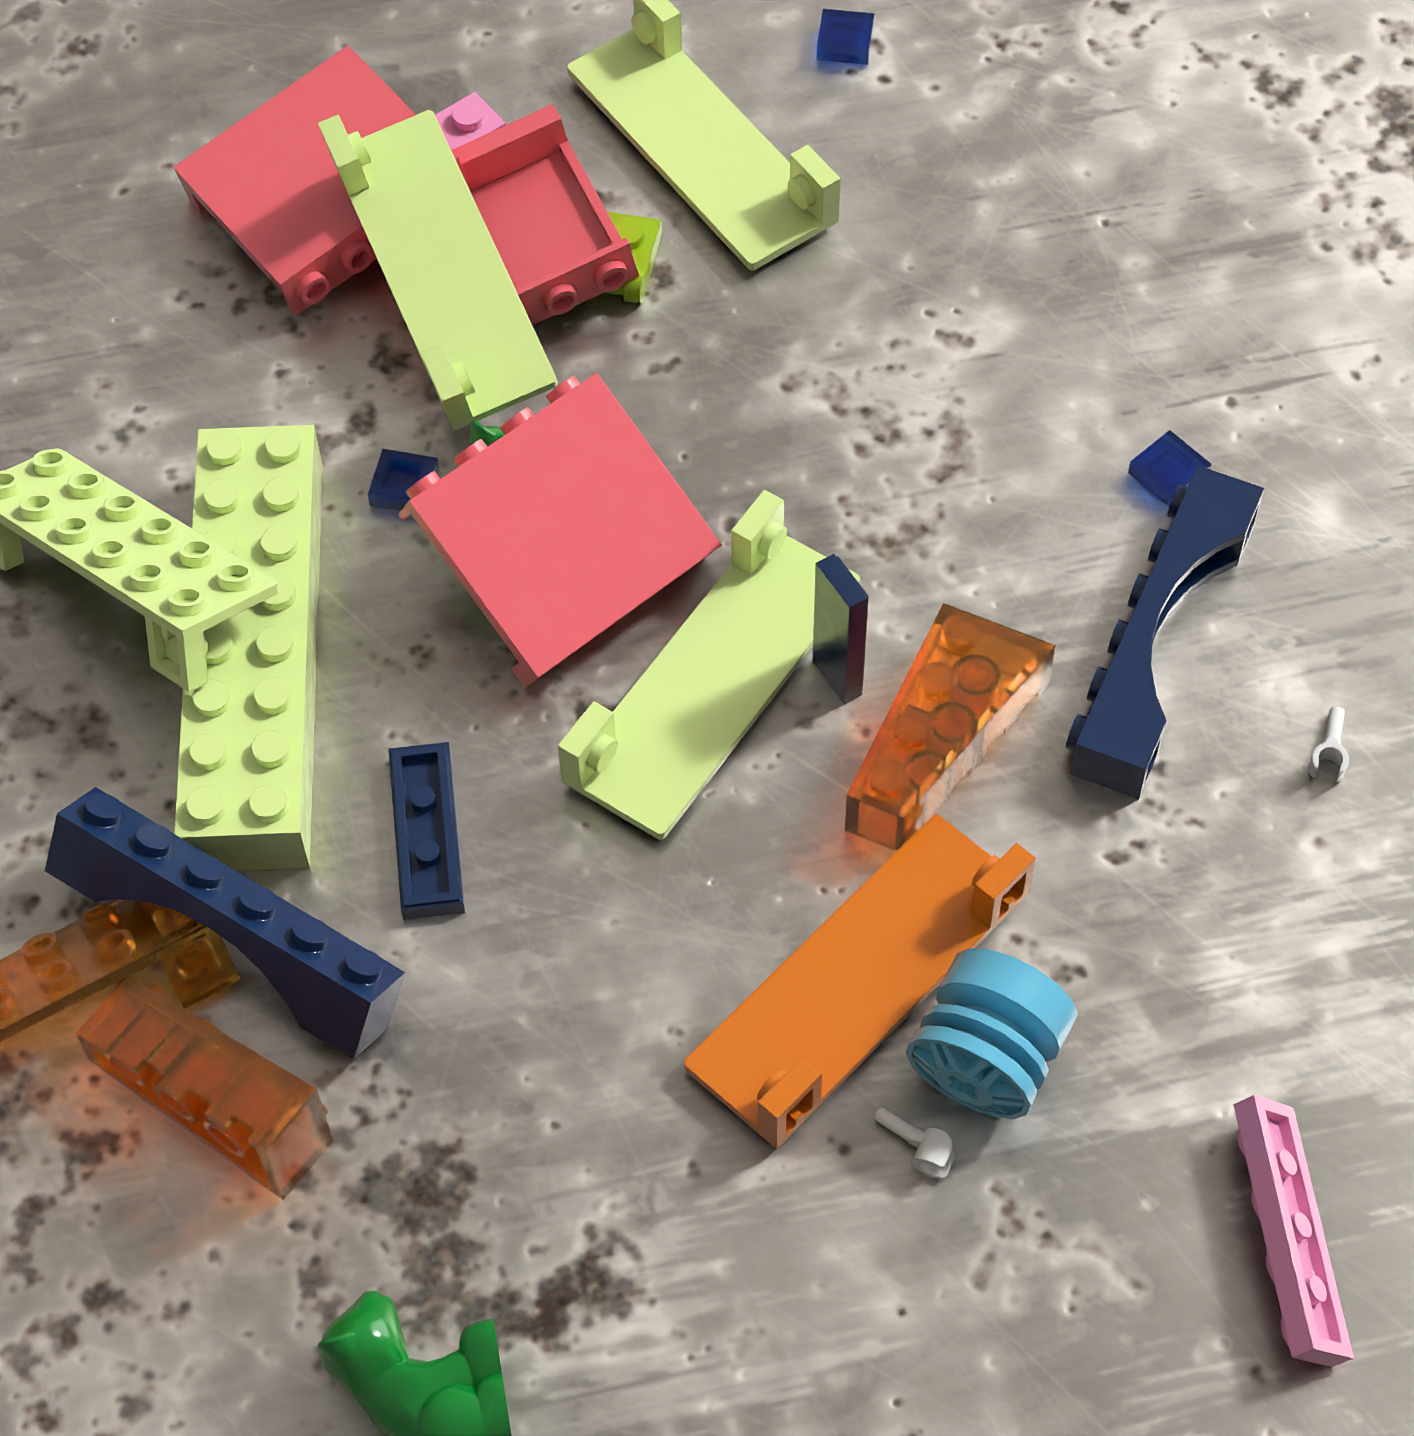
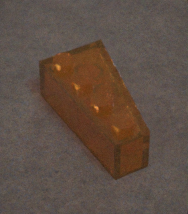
[845,603,1056,851]
[76,976,333,1200]

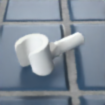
[1308,707,1349,782]
[874,1106,955,1180]

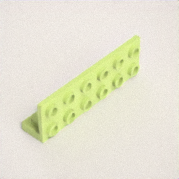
[568,0,841,270]
[318,110,558,431]
[0,448,278,692]
[558,490,860,840]

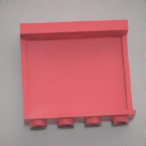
[173,45,470,316]
[452,104,639,325]
[398,372,722,688]

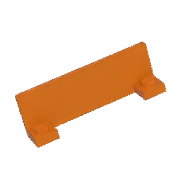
[684,815,1036,1149]

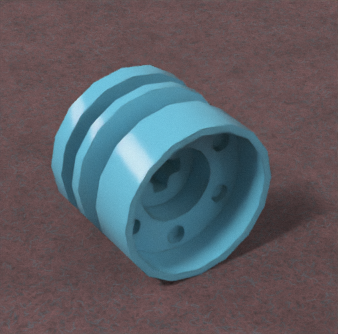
[906,948,1078,1119]

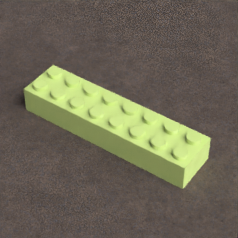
[174,425,323,871]

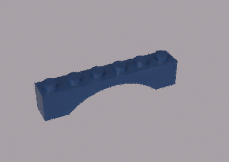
[1065,465,1264,800]
[45,787,405,1060]

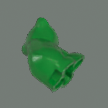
[317,1291,512,1436]

